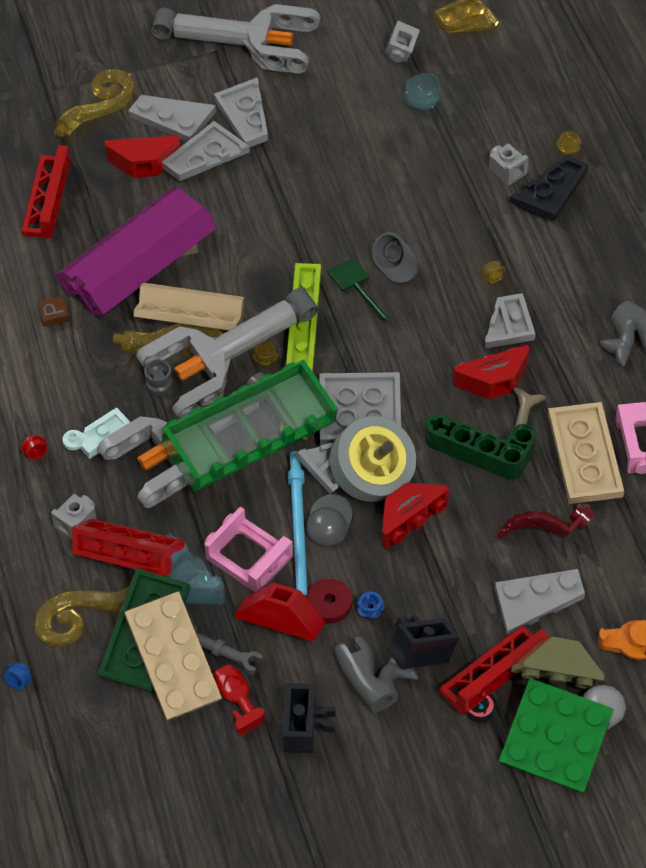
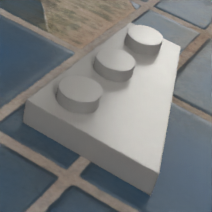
[214,77,268,148]
[128,95,216,142]
[162,121,250,181]
[495,569,585,637]

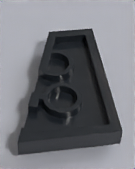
[510,156,589,221]

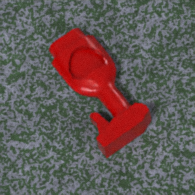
[213,664,265,736]

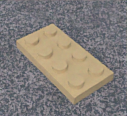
[548,402,624,504]
[124,591,221,721]

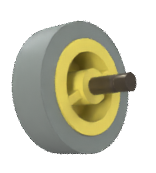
[330,416,416,502]

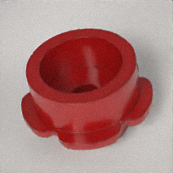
[21,435,47,460]

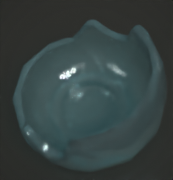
[405,73,441,110]

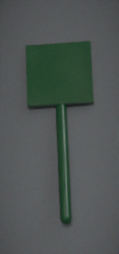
[327,258,388,321]

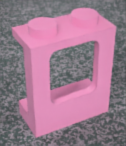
[615,402,646,474]
[204,507,293,592]

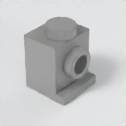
[385,21,420,62]
[489,143,529,186]
[51,494,97,540]

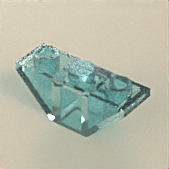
[166,533,225,605]

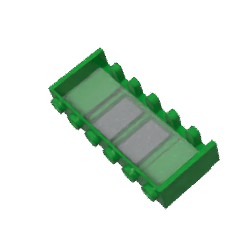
[162,359,338,492]

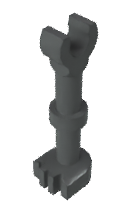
[192,624,263,676]

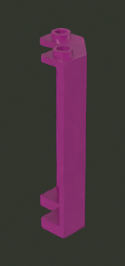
[55,188,216,316]

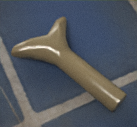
[513,387,546,426]

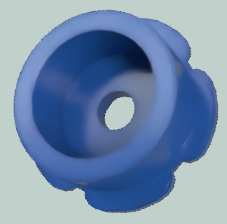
[357,592,385,619]
[4,663,32,690]

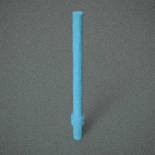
[288,451,308,598]

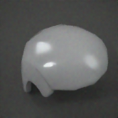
[582,685,626,729]

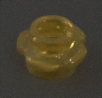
[557,131,581,154]
[481,261,506,283]
[252,341,279,366]

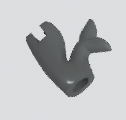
[600,300,646,367]
[335,635,418,713]

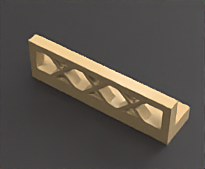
[134,283,244,330]

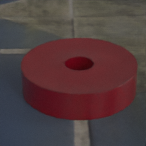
[307,579,352,624]

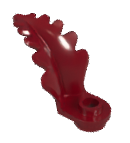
[497,504,594,539]

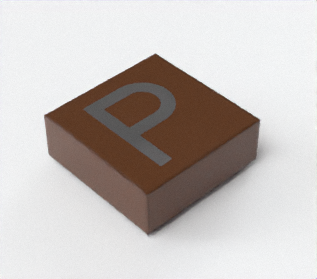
[38,296,69,327]

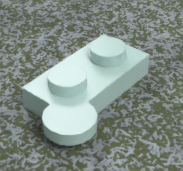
[63,408,130,459]

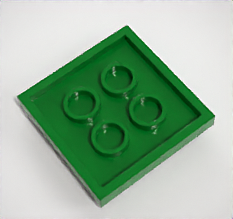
[499,678,614,794]

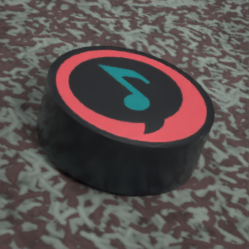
[466,695,495,723]

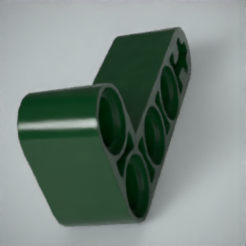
[425,414,536,480]

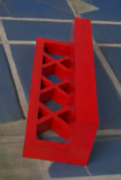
[22,145,71,238]
[72,519,185,577]
[439,625,550,716]

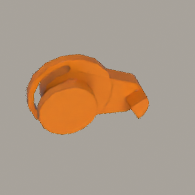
[598,620,646,660]

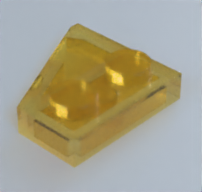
[434,0,499,32]

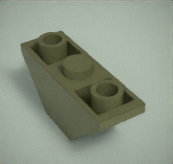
[511,637,604,689]

